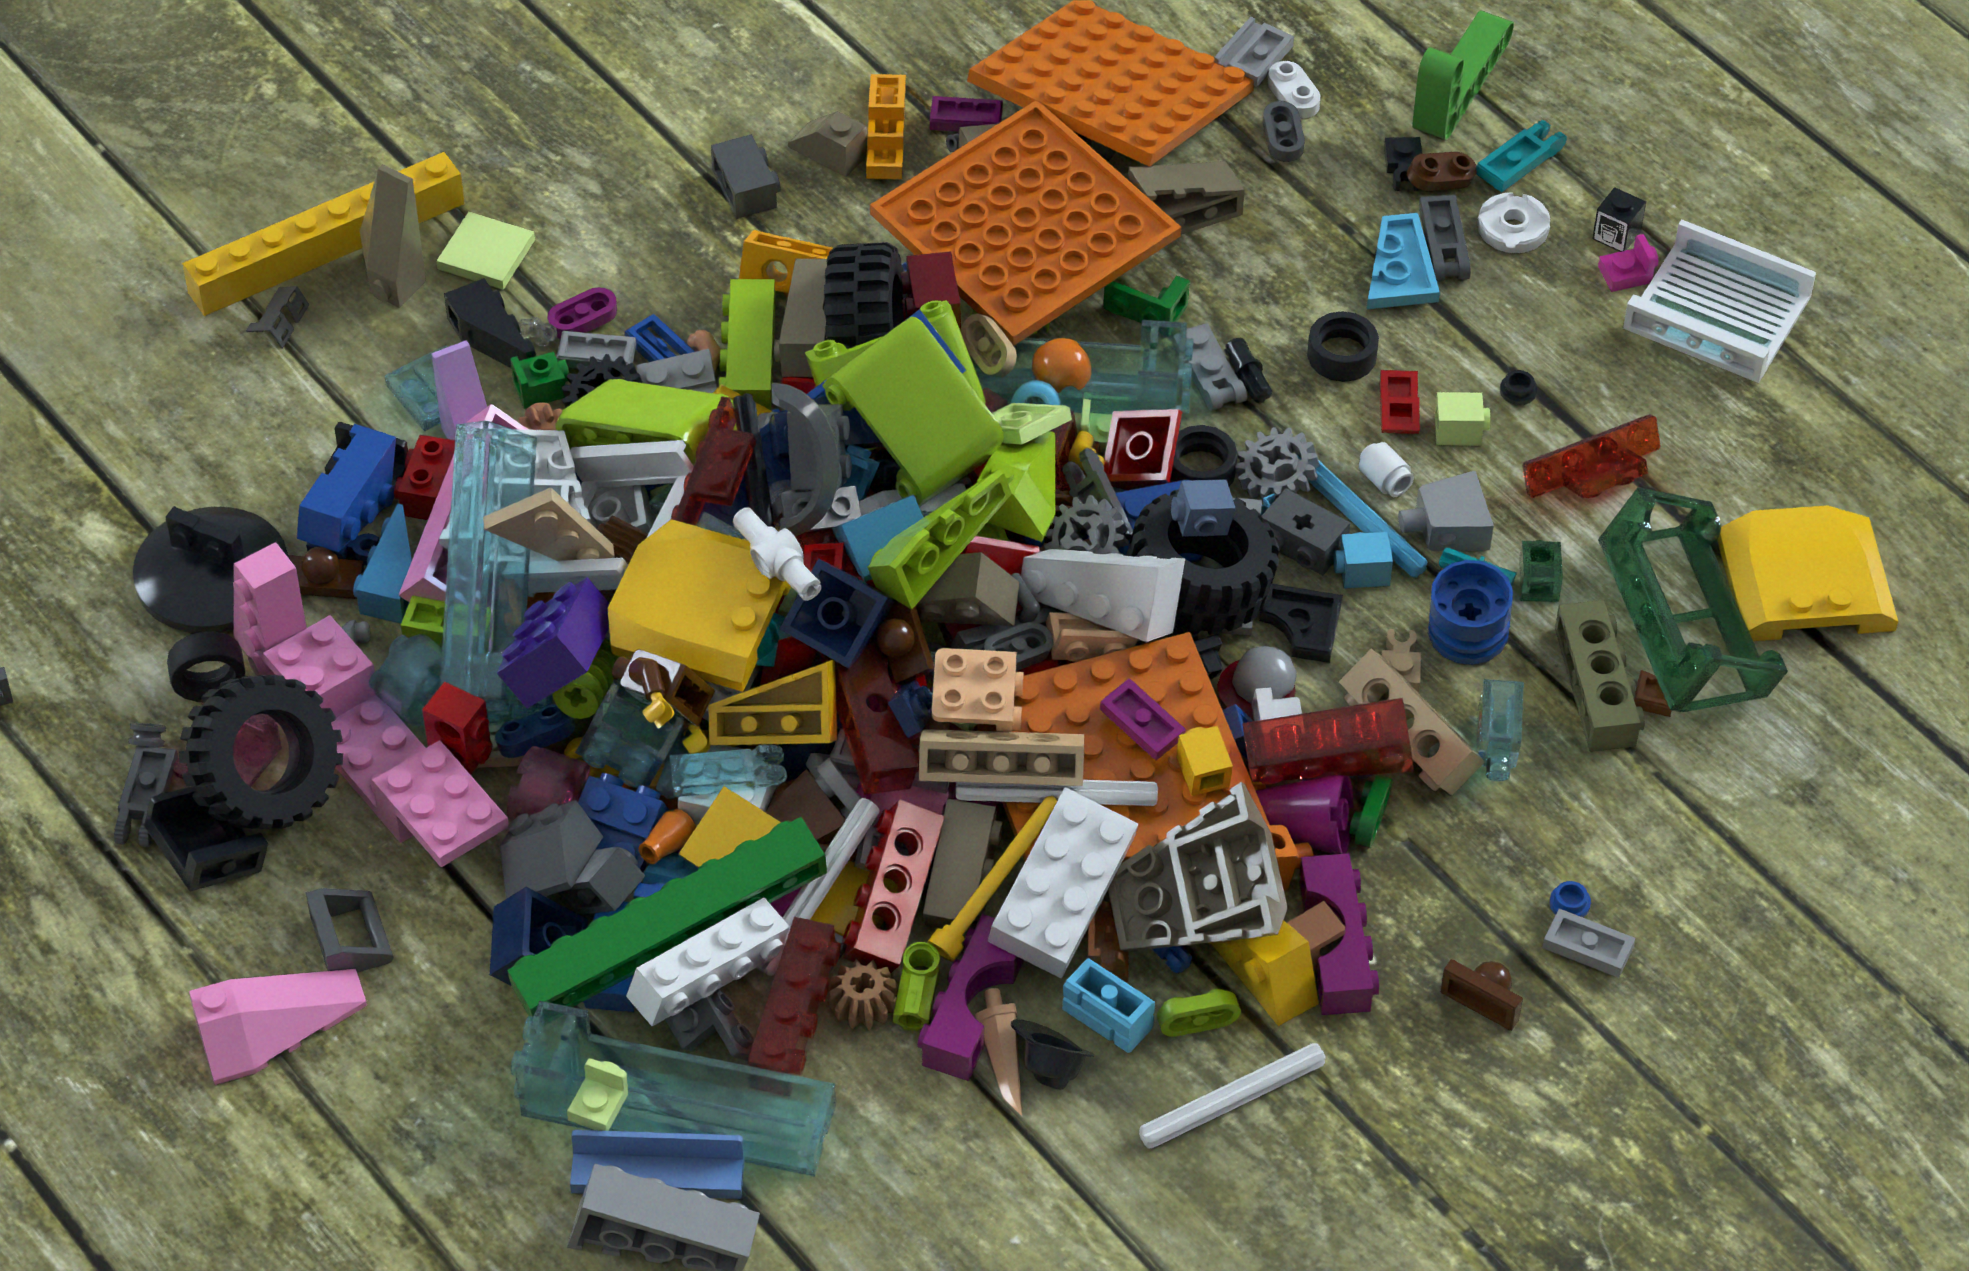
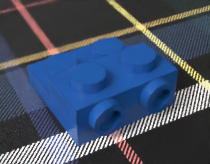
[578,773,669,873]

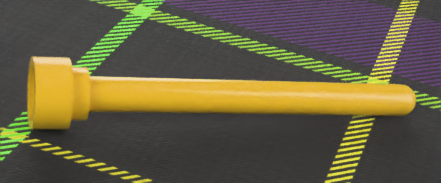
[927,796,1058,962]

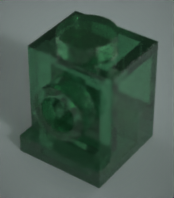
[1519,540,1563,602]

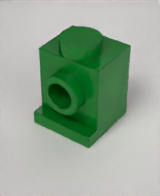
[510,352,570,409]

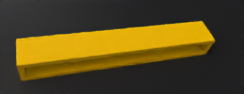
[182,152,465,316]

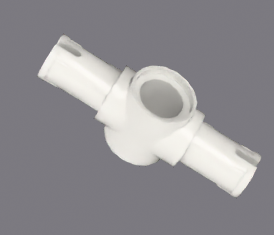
[733,507,821,601]

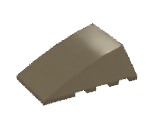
[1108,782,1288,952]

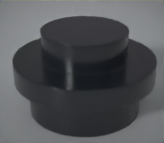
[1500,370,1537,405]

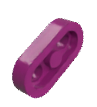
[548,287,617,339]

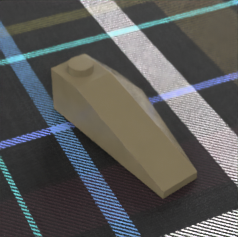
[360,164,426,308]

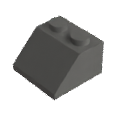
[500,800,603,899]

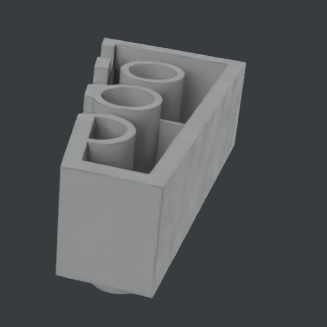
[567,1163,760,1271]

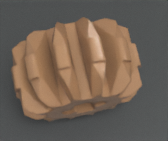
[828,959,898,1031]

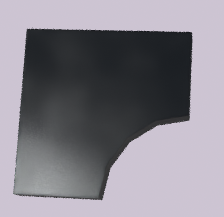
[1259,584,1343,663]

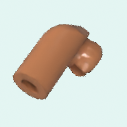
[687,330,720,373]

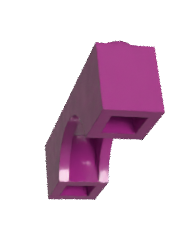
[1299,853,1379,1015]
[917,914,1024,1081]

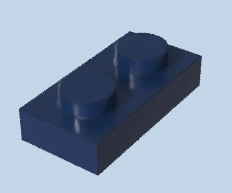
[888,678,933,738]

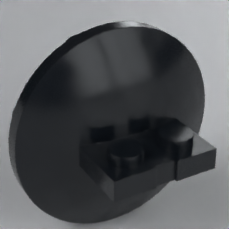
[133,506,289,635]

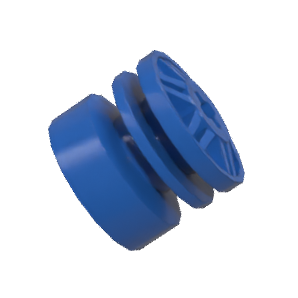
[1428,560,1513,665]

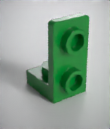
[1103,275,1190,334]

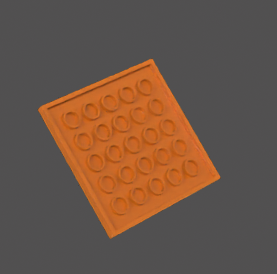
[967,0,1255,167]
[870,100,1181,346]
[974,632,1269,864]

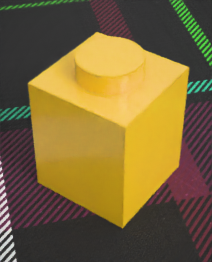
[1176,726,1233,796]

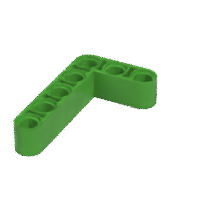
[1412,10,1514,140]

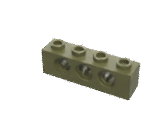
[1555,600,1645,752]

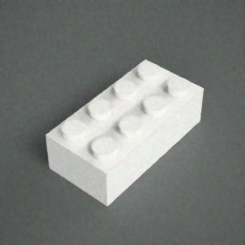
[988,787,1139,979]

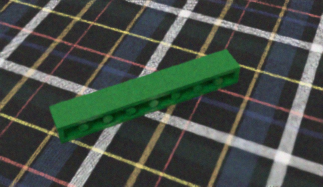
[507,817,827,1027]

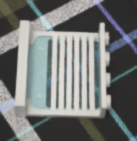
[1623,219,1816,383]

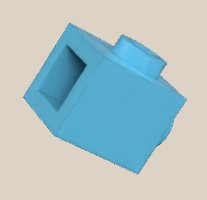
[1333,532,1393,589]

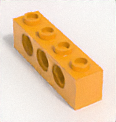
[739,230,833,297]

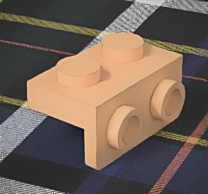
[1046,612,1138,662]

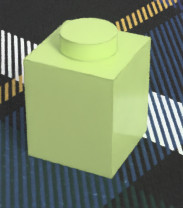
[1434,392,1490,446]

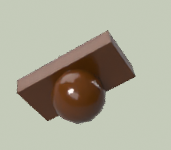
[288,546,365,599]
[875,600,934,685]
[1440,959,1523,1031]

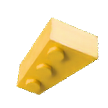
[708,660,837,745]
[1209,920,1319,1026]

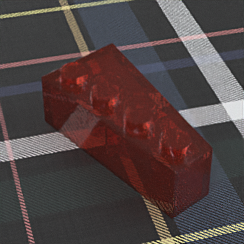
[1242,698,1414,784]

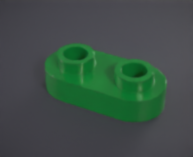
[1349,774,1393,848]

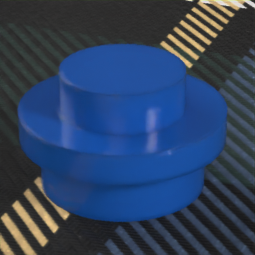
[1549,881,1591,917]

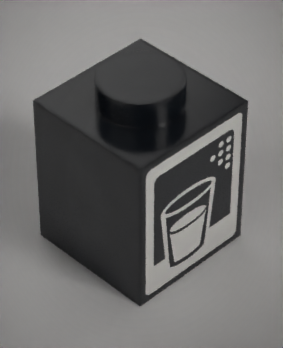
[1592,187,1646,252]

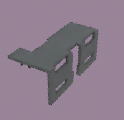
[246,286,309,348]

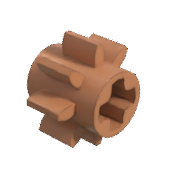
[519,403,562,430]

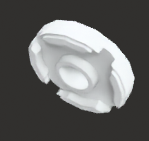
[1477,193,1550,253]

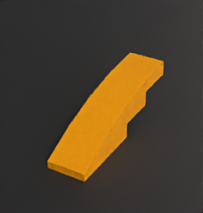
[866,74,906,179]

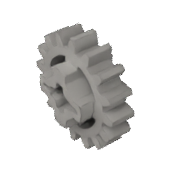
[1235,427,1319,501]
[1044,495,1129,554]

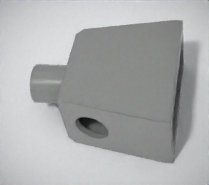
[1398,471,1494,551]

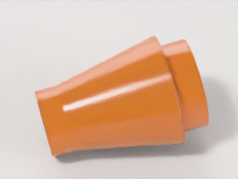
[639,809,696,864]

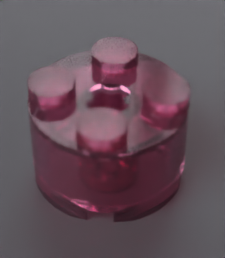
[507,746,590,821]

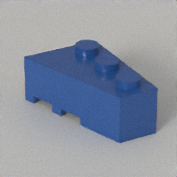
[297,424,396,552]

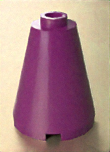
[1255,774,1354,854]

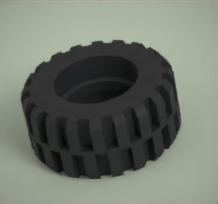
[824,242,906,349]
[1126,489,1279,635]
[179,675,344,830]

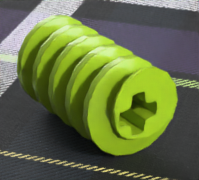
[552,638,620,719]

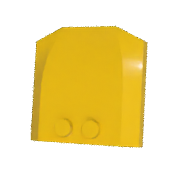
[1717,505,1898,642]
[607,519,791,692]

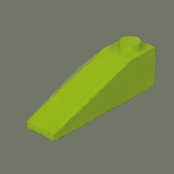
[976,431,1055,542]
[867,470,1012,610]

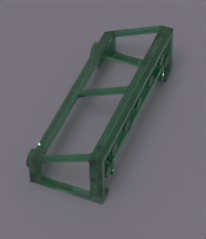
[1598,487,1788,712]

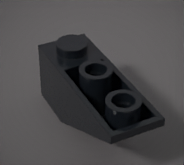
[444,278,536,368]

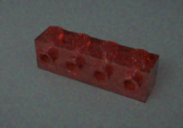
[748,916,841,1093]

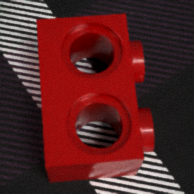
[422,681,493,775]

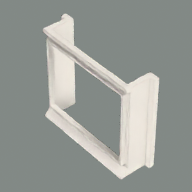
[505,440,702,597]

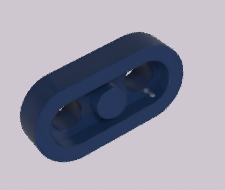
[495,704,575,758]

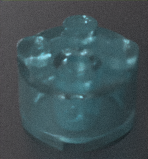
[369,634,464,726]

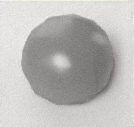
[1232,646,1297,704]

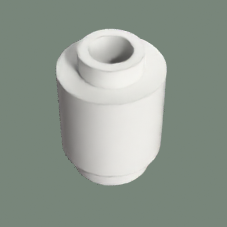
[1359,442,1414,497]

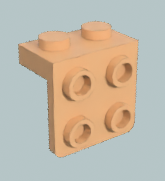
[932,648,1024,732]

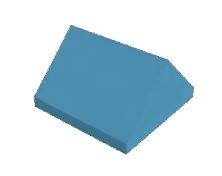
[832,495,923,582]

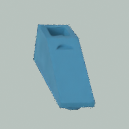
[353,503,412,623]

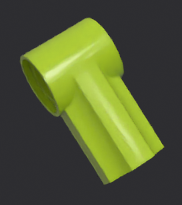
[893,942,940,1031]

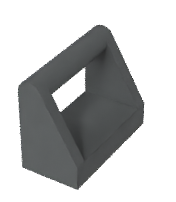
[306,888,394,972]

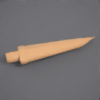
[975,988,1022,1116]

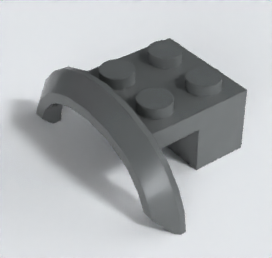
[772,383,852,537]

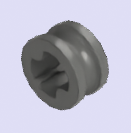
[128,723,166,747]

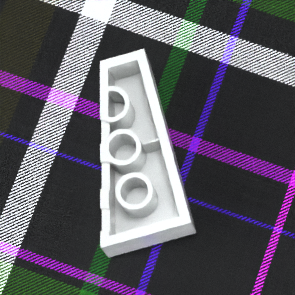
[1021,549,1185,642]

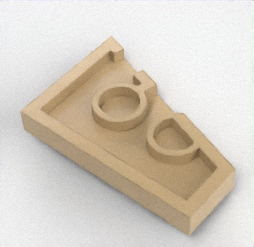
[483,488,615,561]

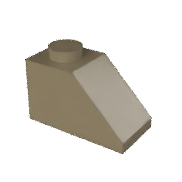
[788,111,867,177]

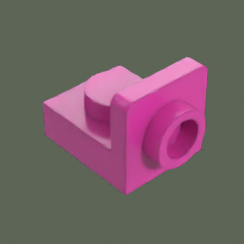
[1598,234,1658,292]

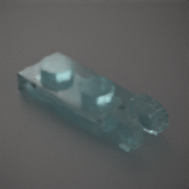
[670,744,787,797]

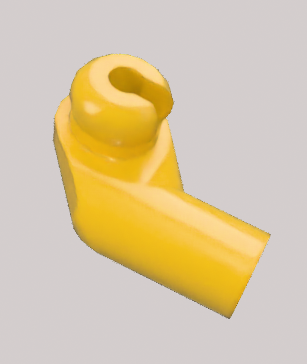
[1069,431,1105,471]

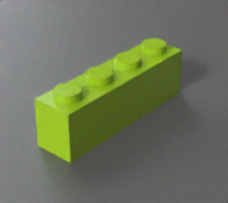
[719,279,776,411]

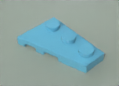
[1367,213,1440,309]

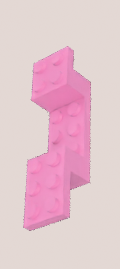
[263,615,509,867]

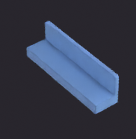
[570,1130,744,1199]

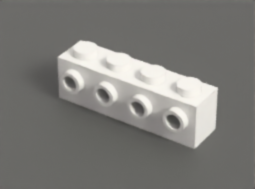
[626,898,790,1026]

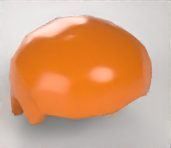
[1031,338,1092,393]

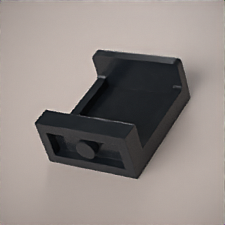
[144,786,268,892]

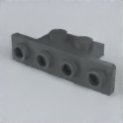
[665,989,759,1062]

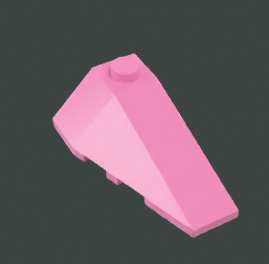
[189,969,367,1085]

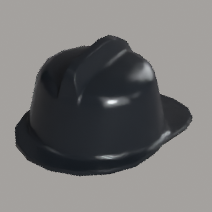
[1011,1019,1094,1090]

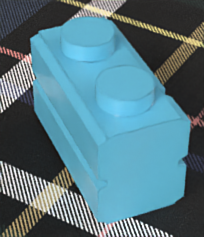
[1062,958,1155,1053]

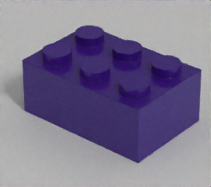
[497,577,610,709]

